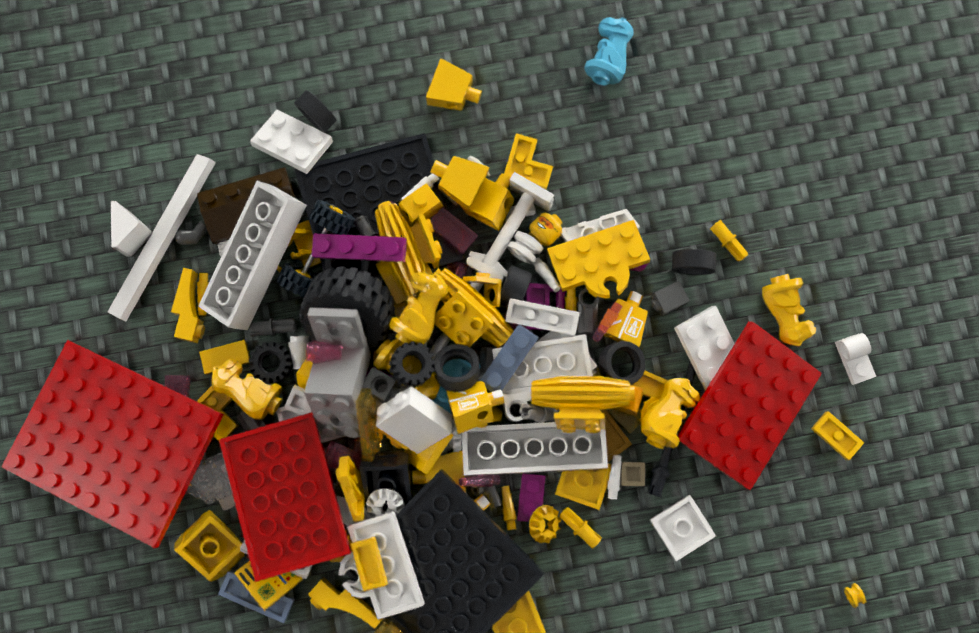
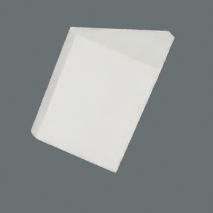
[111,201,152,257]

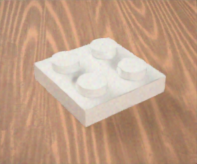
[649,495,716,561]

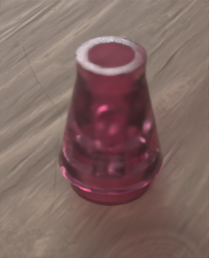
[306,340,342,364]

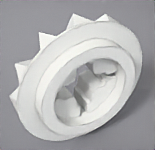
[450,419,462,452]
[366,489,405,518]

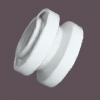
[507,231,543,264]

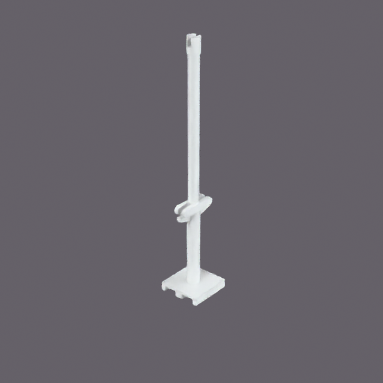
[429,172,554,368]

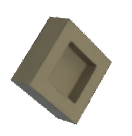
[620,462,645,486]

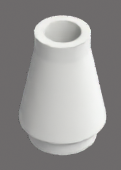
[288,336,311,369]

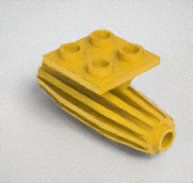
[375,201,442,297]
[433,268,514,348]
[531,376,635,433]

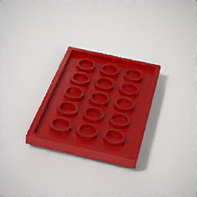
[677,321,822,491]
[219,412,352,582]

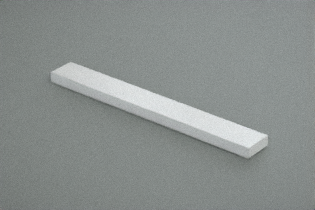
[108,154,216,322]

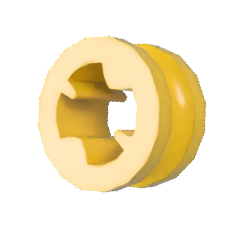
[844,583,866,608]

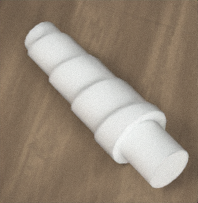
[401,174,439,200]
[533,258,560,292]
[607,455,622,499]

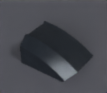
[359,450,413,509]

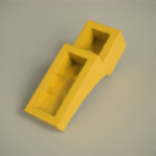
[171,268,205,344]
[308,577,383,629]

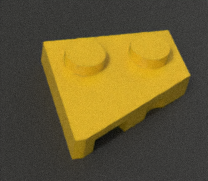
[336,456,365,522]

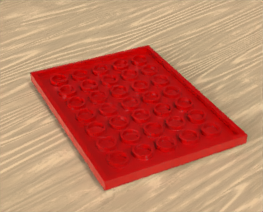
[1,340,224,548]

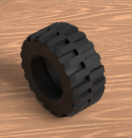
[300,267,395,353]

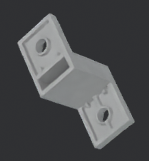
[304,308,371,438]

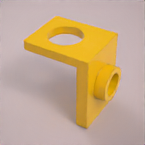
[463,273,502,307]

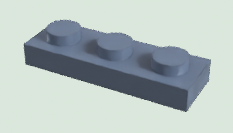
[480,324,539,392]
[218,571,295,623]

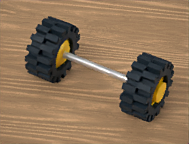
[277,200,355,298]

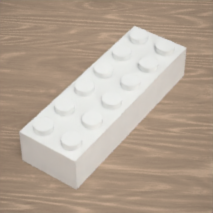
[198,181,307,330]
[462,422,608,476]

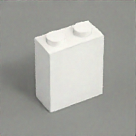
[376,386,453,454]

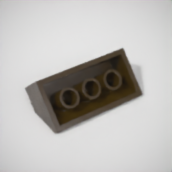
[197,167,296,244]

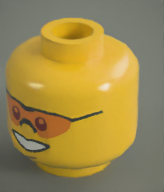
[529,213,563,246]

